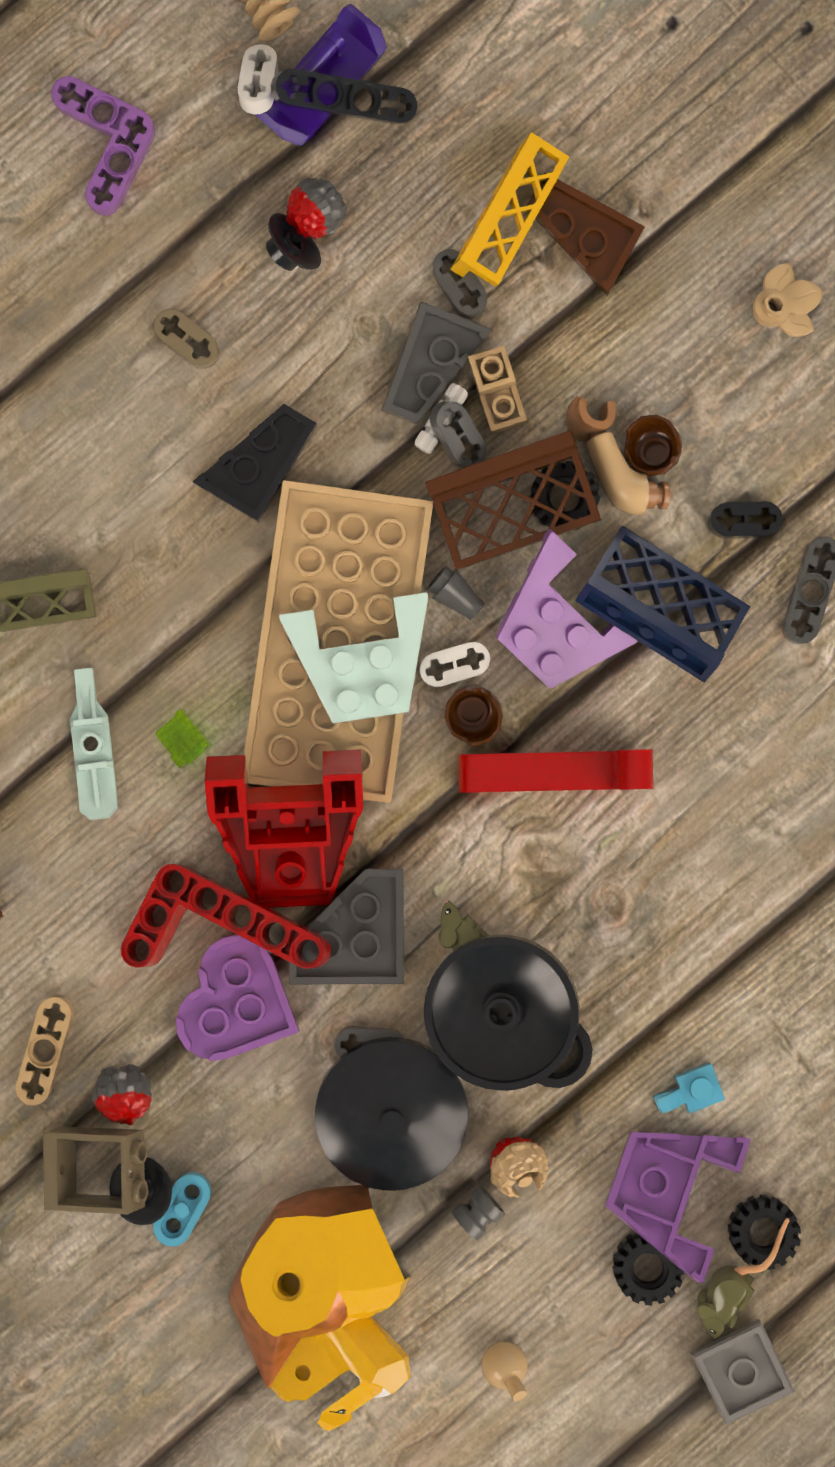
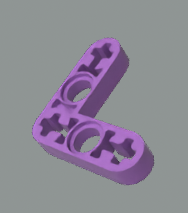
[51,76,155,216]

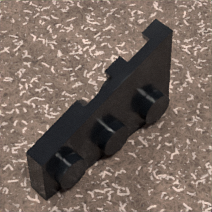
[192,404,317,523]

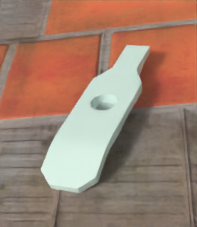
[70,668,118,820]

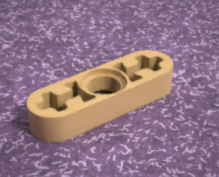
[15,995,74,1106]

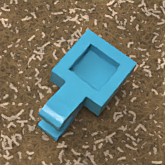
[653,1062,725,1114]

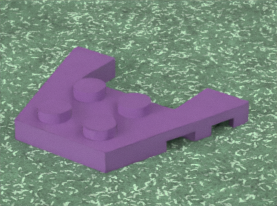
[495,529,638,689]
[604,1132,751,1283]

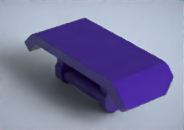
[255,4,387,146]

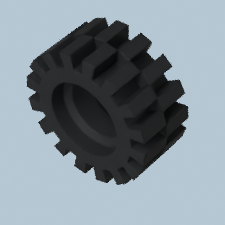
[530,461,600,532]
[728,1195,801,1270]
[612,1234,684,1306]

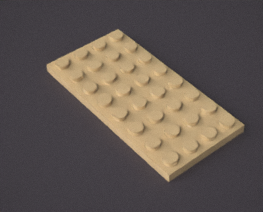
[244,480,434,803]

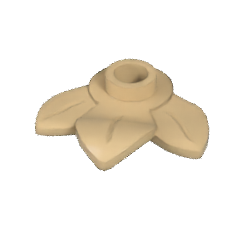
[753,263,822,337]

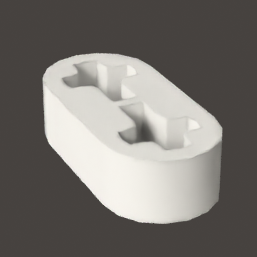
[238,44,279,114]
[420,642,490,688]

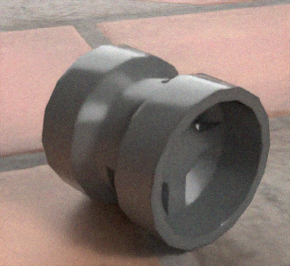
[452,1186,505,1241]

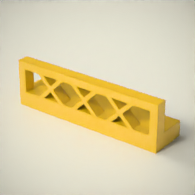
[450,132,569,287]

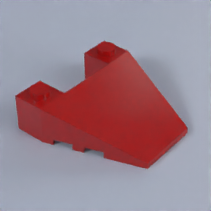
[204,749,364,908]

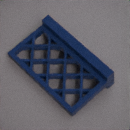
[575,525,751,683]

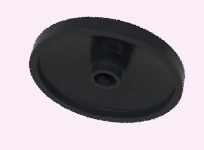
[424,934,580,1091]
[315,1037,468,1191]

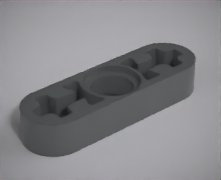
[782,537,835,645]

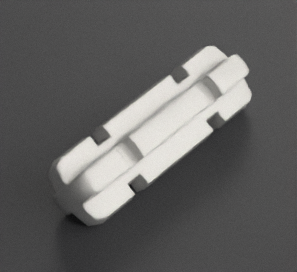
[415,383,468,454]

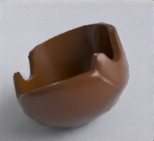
[624,414,682,477]
[444,685,503,746]

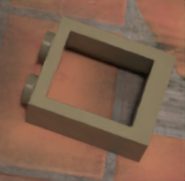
[43,1126,148,1215]

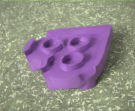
[176,935,300,1061]

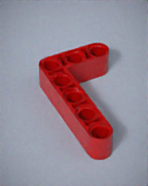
[458,749,654,793]
[121,864,331,969]

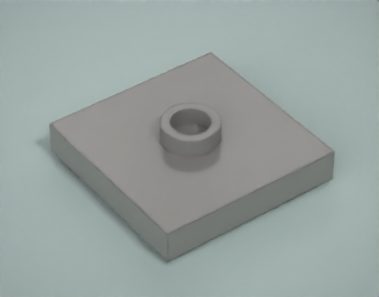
[691,1319,795,1425]

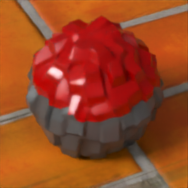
[286,178,347,239]
[91,1064,152,1125]

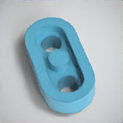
[153,1172,212,1247]

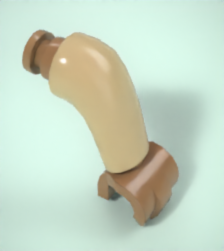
[566,396,671,515]

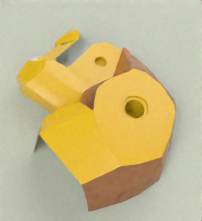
[228,1185,411,1430]

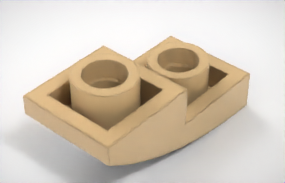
[468,345,527,435]

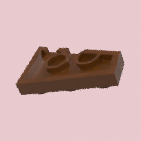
[527,173,645,296]

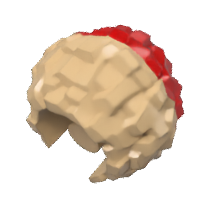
[490,1136,549,1197]

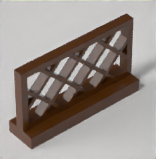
[425,430,602,571]

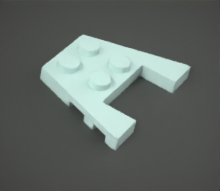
[279,592,428,724]

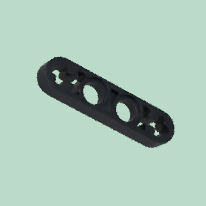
[271,69,417,124]

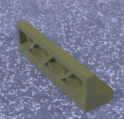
[0,569,97,632]

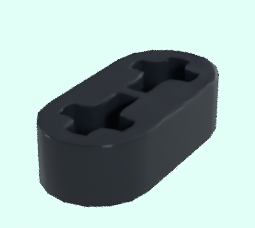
[708,501,783,539]

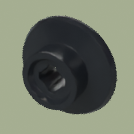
[266,213,321,271]
[109,1157,172,1225]

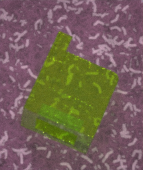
[156,709,213,769]

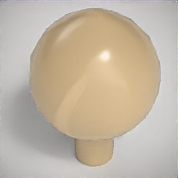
[481,1341,528,1402]

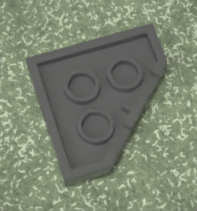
[289,869,404,985]

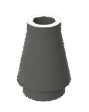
[427,566,484,620]

